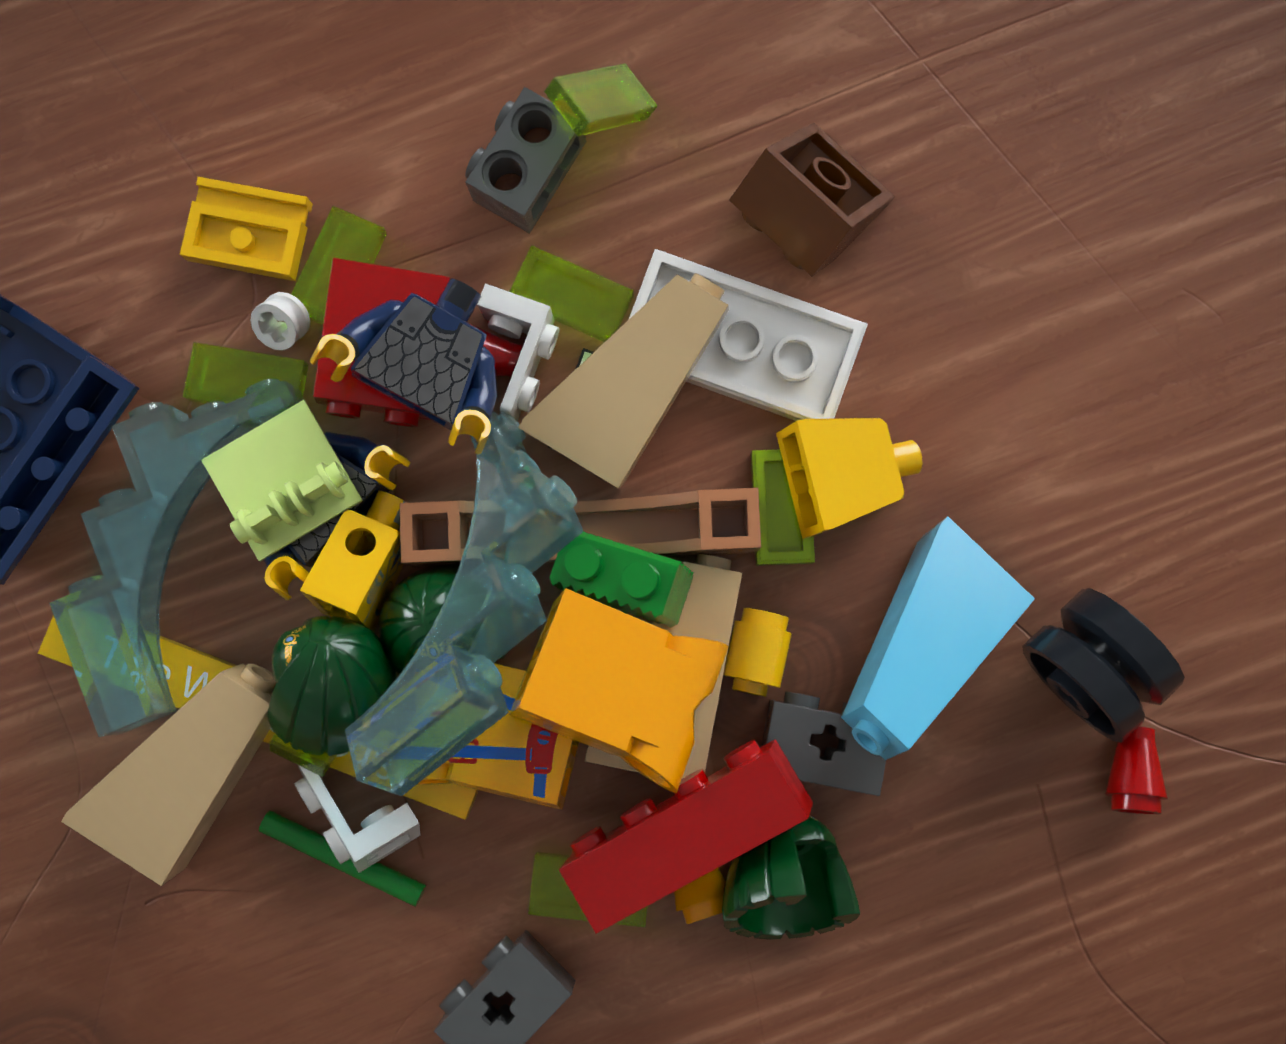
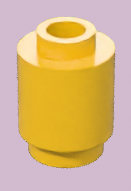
[723,608,792,697]

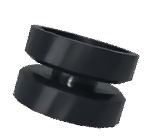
[1022,588,1185,743]

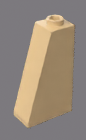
[518,273,729,488]
[585,554,742,779]
[61,663,276,886]

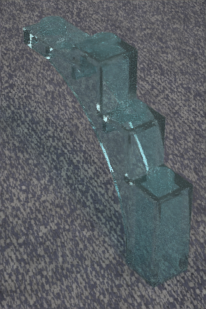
[49,379,304,737]
[345,411,583,796]

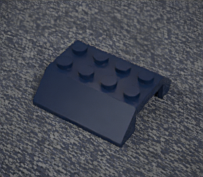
[0,294,140,585]

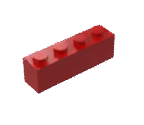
[558,739,813,934]

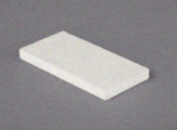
[629,249,868,421]

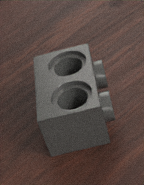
[465,87,587,234]

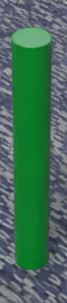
[258,810,426,907]

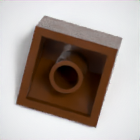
[729,123,895,277]

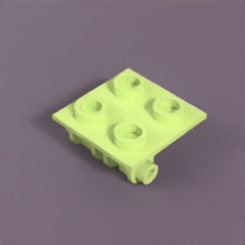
[201,400,363,562]

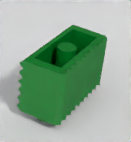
[549,527,694,628]

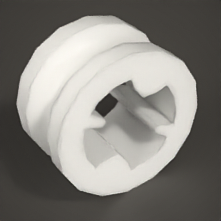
[250,292,311,350]

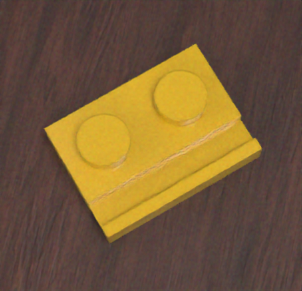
[180,177,313,281]

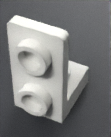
[477,283,559,423]
[294,756,421,873]

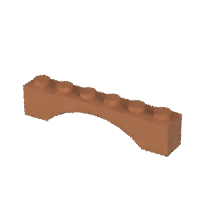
[400,488,761,568]

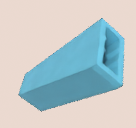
[841,517,1035,760]

